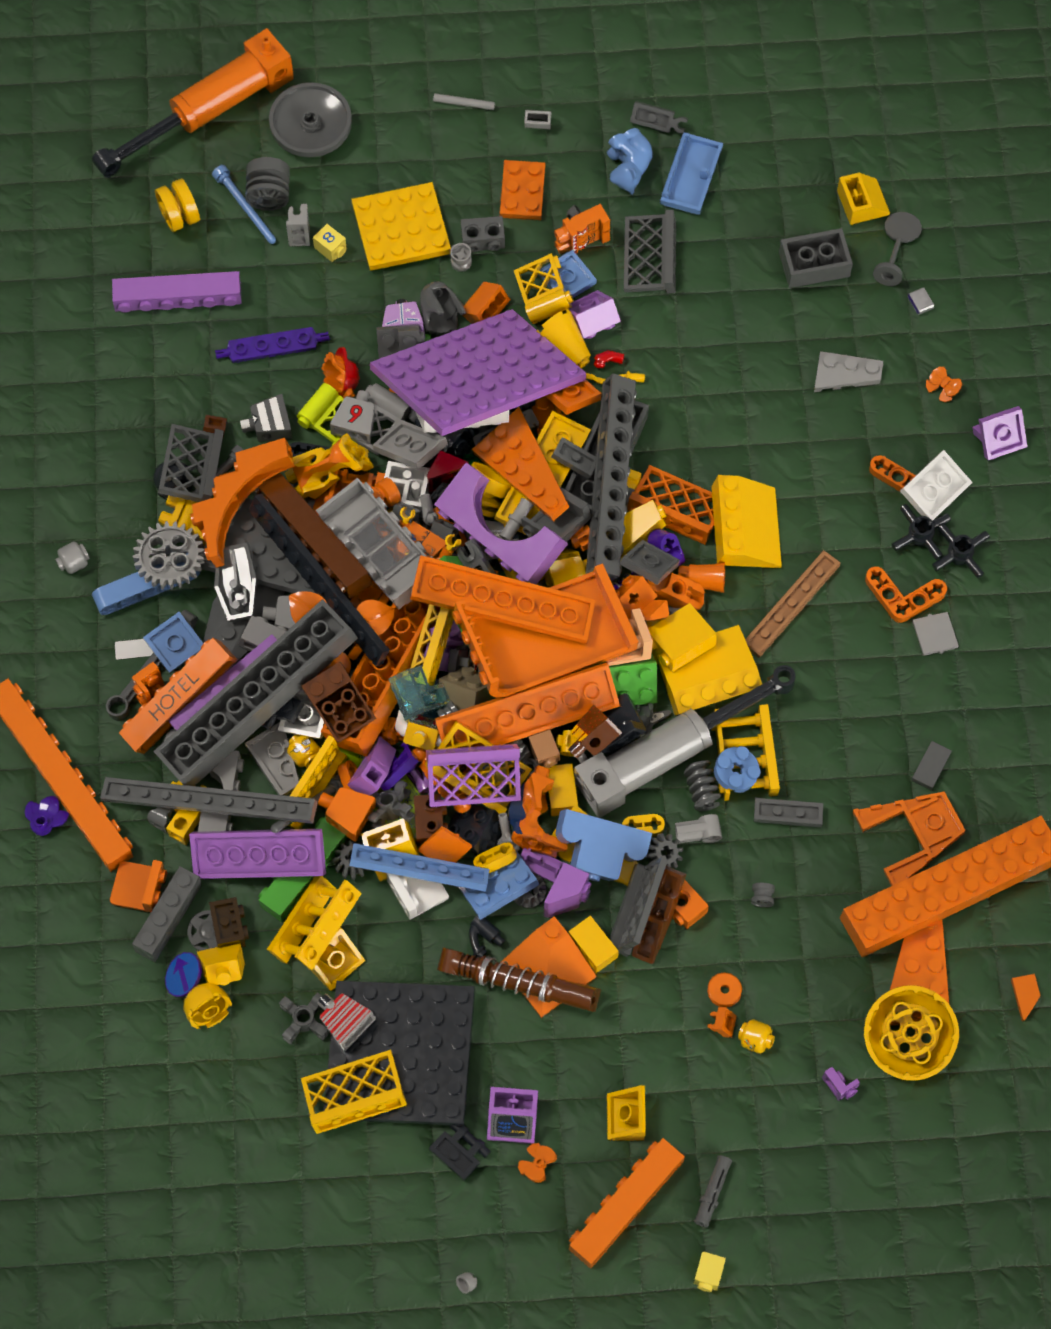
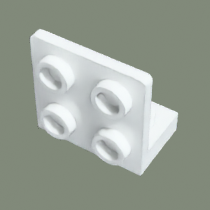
[387,873,449,920]

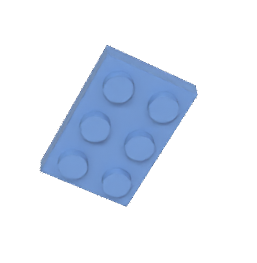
[459,851,539,920]

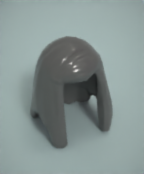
[420,281,466,336]

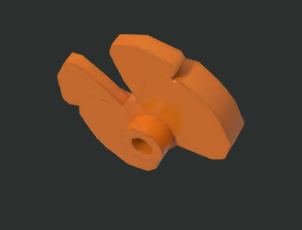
[926,366,962,402]
[518,1143,557,1183]

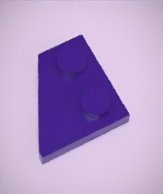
[380,743,419,791]

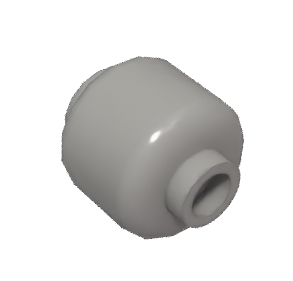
[55,542,90,574]

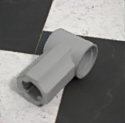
[675,814,722,843]

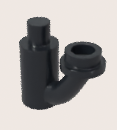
[469,916,506,958]

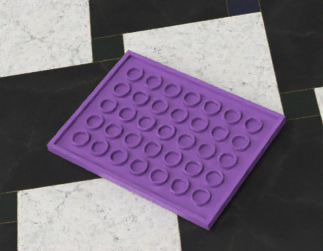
[370,309,586,436]

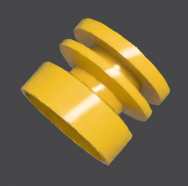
[471,462,511,517]

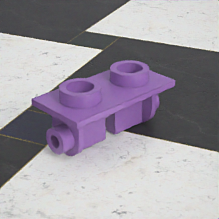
[521,848,564,883]

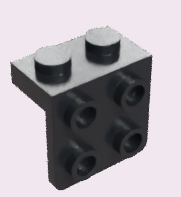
[448,804,502,856]

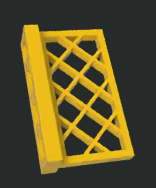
[425,721,532,814]
[288,735,347,829]
[301,1050,407,1134]

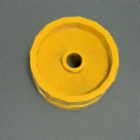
[155,178,200,232]

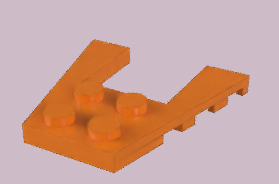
[853,792,966,886]

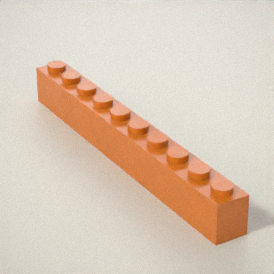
[0,679,133,872]

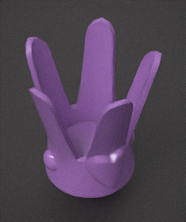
[406,762,429,795]

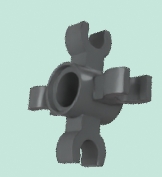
[367,780,415,829]
[279,992,329,1044]

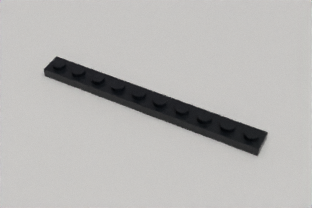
[249,493,390,667]

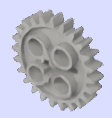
[133,521,205,590]

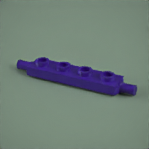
[215,327,330,363]

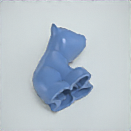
[607,128,653,195]

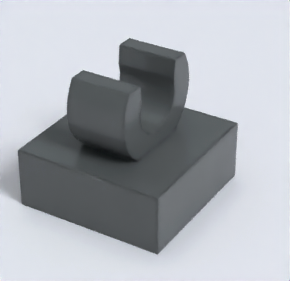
[447,649,474,672]

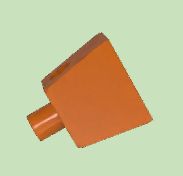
[318,788,376,842]

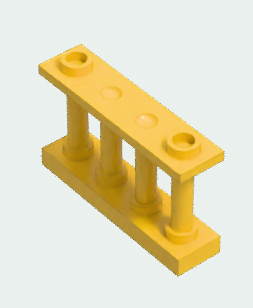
[711,704,780,801]
[267,876,362,970]

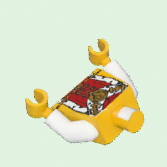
[395,694,441,750]

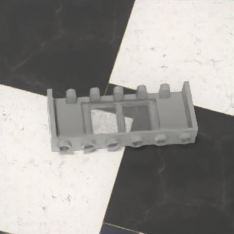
[316,478,433,609]

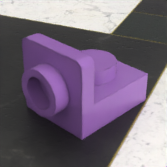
[822,1067,860,1101]

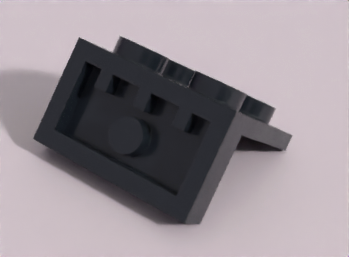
[601,693,647,754]

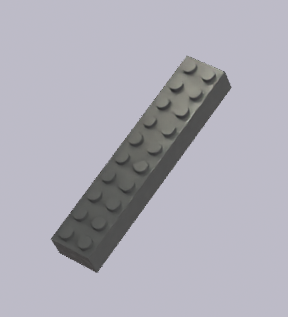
[153,599,358,786]

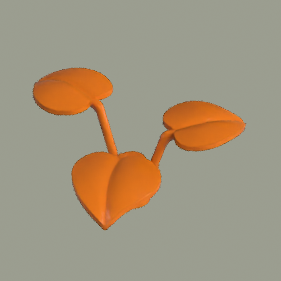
[289,591,394,676]

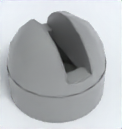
[456,1272,477,1294]

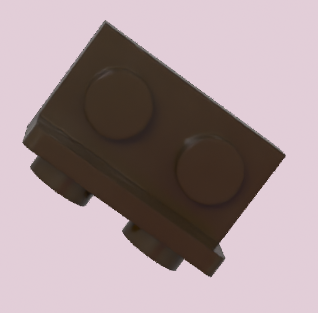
[209,897,249,948]

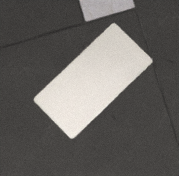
[115,639,153,659]

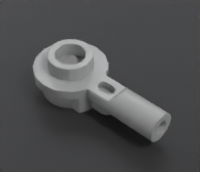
[497,813,520,852]

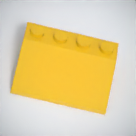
[711,475,782,568]
[654,625,762,715]

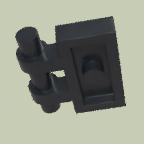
[429,1125,491,1181]

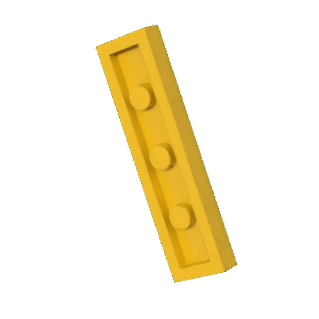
[407,604,454,686]

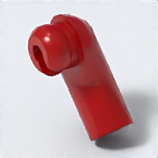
[594,350,625,369]

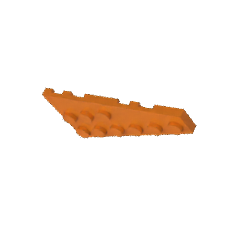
[471,407,569,521]
[890,920,949,1026]

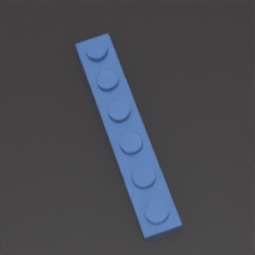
[349,843,489,892]

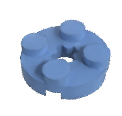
[714,746,761,793]

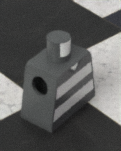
[240,394,293,442]

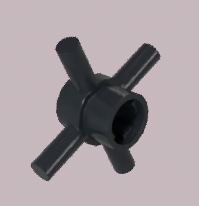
[891,504,951,560]
[932,523,990,579]

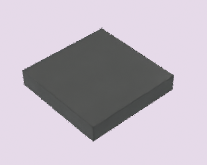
[620,540,680,585]

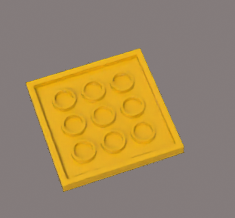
[352,182,451,271]

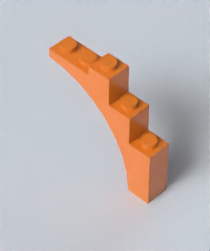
[190,438,295,568]

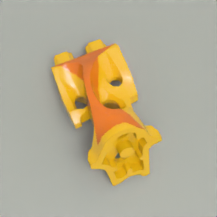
[285,433,374,499]

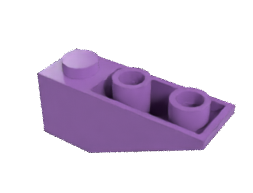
[347,736,396,795]

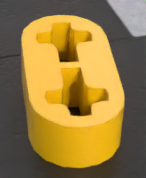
[622,814,665,837]
[473,842,517,873]

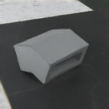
[525,110,551,129]

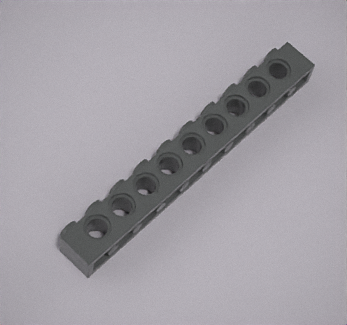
[586,374,637,582]

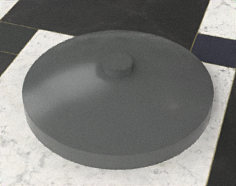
[269,83,352,157]

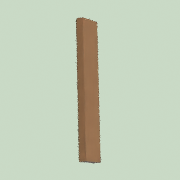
[745,550,841,658]

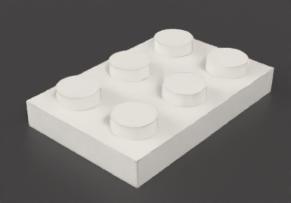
[900,450,972,521]

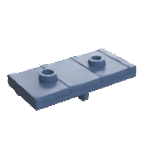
[660,133,723,215]

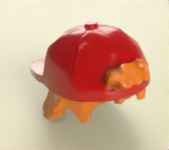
[321,347,360,398]

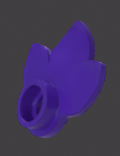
[25,796,69,836]

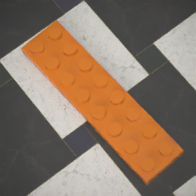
[410,555,596,644]
[434,662,620,748]

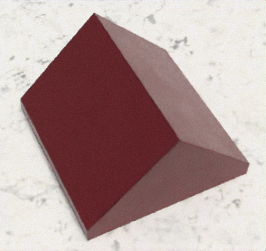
[427,450,469,495]

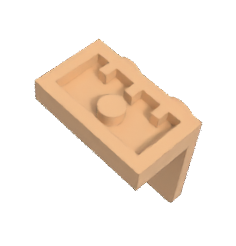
[606,608,653,666]

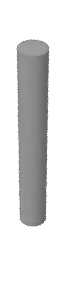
[433,93,495,110]

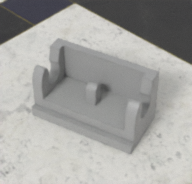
[286,204,310,246]

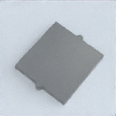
[912,612,959,656]

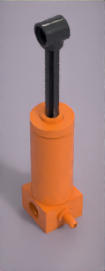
[92,28,294,178]

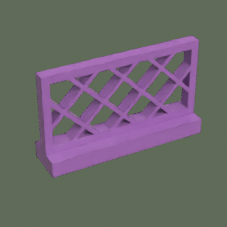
[426,744,521,807]

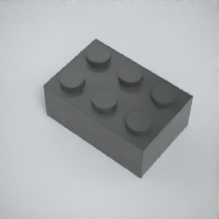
[779,228,853,288]

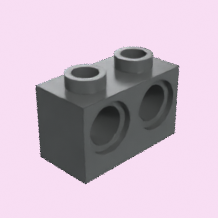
[461,216,505,253]

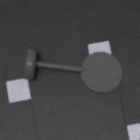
[873,212,922,286]

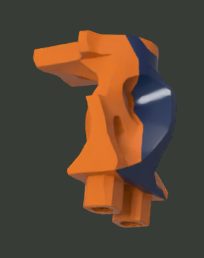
[508,765,568,858]

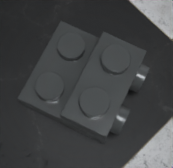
[376,324,425,359]

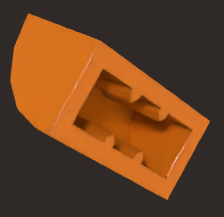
[463,282,510,324]

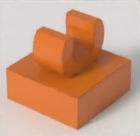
[707,1007,737,1038]

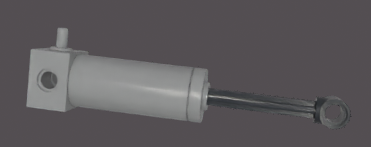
[574,665,796,818]

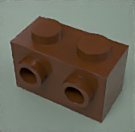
[414,794,448,846]

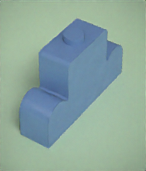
[556,809,652,881]

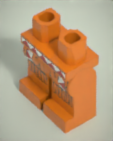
[554,204,610,254]

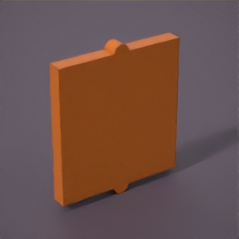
[418,826,472,863]

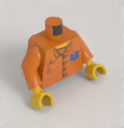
[395,506,461,560]

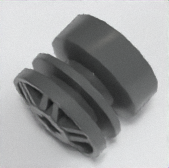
[245,157,290,210]

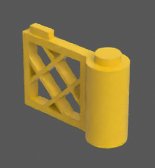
[514,253,574,325]

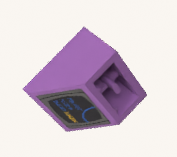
[487,1087,538,1144]

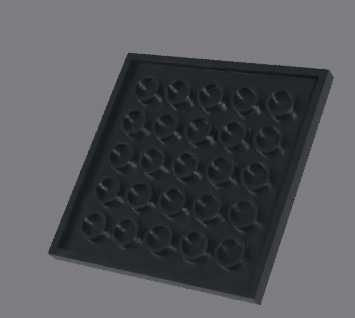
[324,981,475,1126]

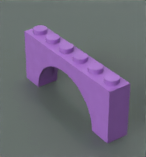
[434,463,568,585]

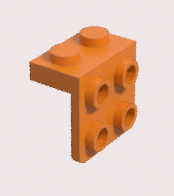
[110,860,167,912]

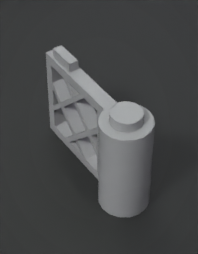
[352,383,411,455]

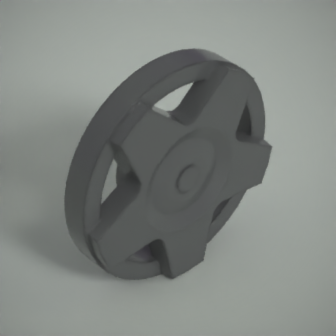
[187,910,217,951]

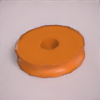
[707,972,742,1007]

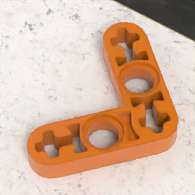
[865,567,947,623]

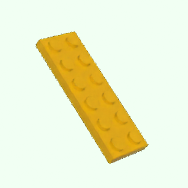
[494,411,591,535]

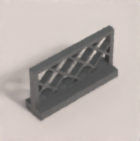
[624,210,676,294]
[158,424,224,502]
[609,857,668,957]

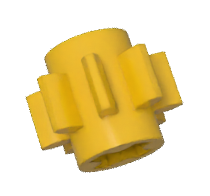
[556,730,577,757]

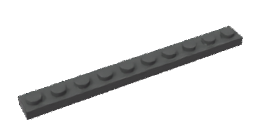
[100,777,318,824]

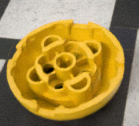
[864,985,959,1080]

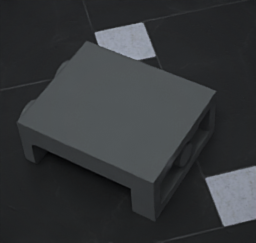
[521,486,592,542]

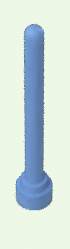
[212,165,276,244]

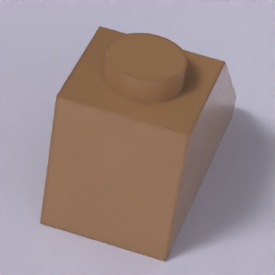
[529,729,560,768]

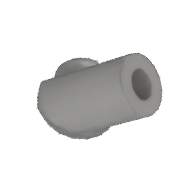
[419,494,439,526]

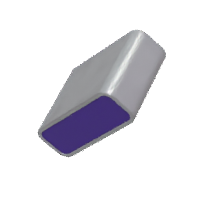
[908,287,934,315]

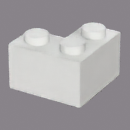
[384,461,430,518]

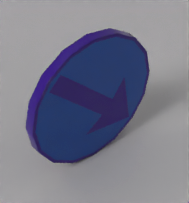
[165,952,202,997]

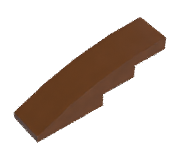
[631,866,686,964]

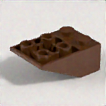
[302,662,376,743]

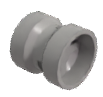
[451,243,472,272]

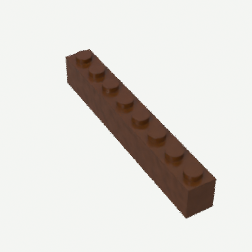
[253,473,372,599]

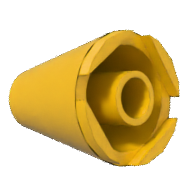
[536,308,591,369]

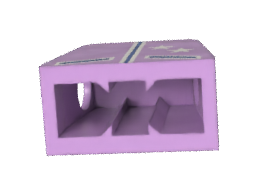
[382,299,425,338]

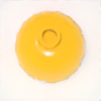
[184,983,232,1029]

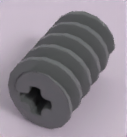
[684,760,721,812]

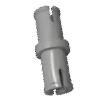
[499,498,534,541]

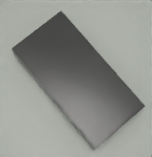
[911,741,952,790]

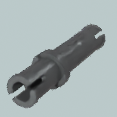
[694,1155,732,1228]

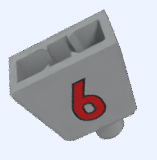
[330,390,375,444]

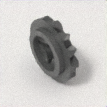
[513,872,546,908]

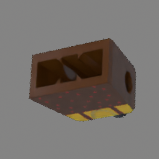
[568,705,622,759]

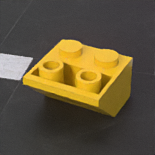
[837,173,890,225]
[361,819,420,882]

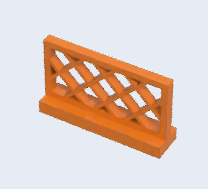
[627,465,714,545]

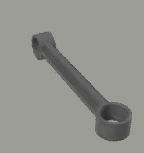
[106,610,198,721]

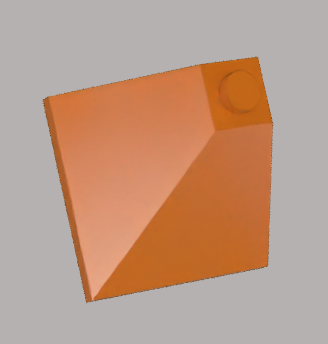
[500,916,596,1018]

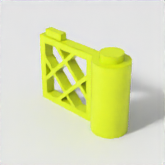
[297,383,356,445]

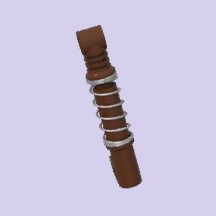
[437,947,601,1012]

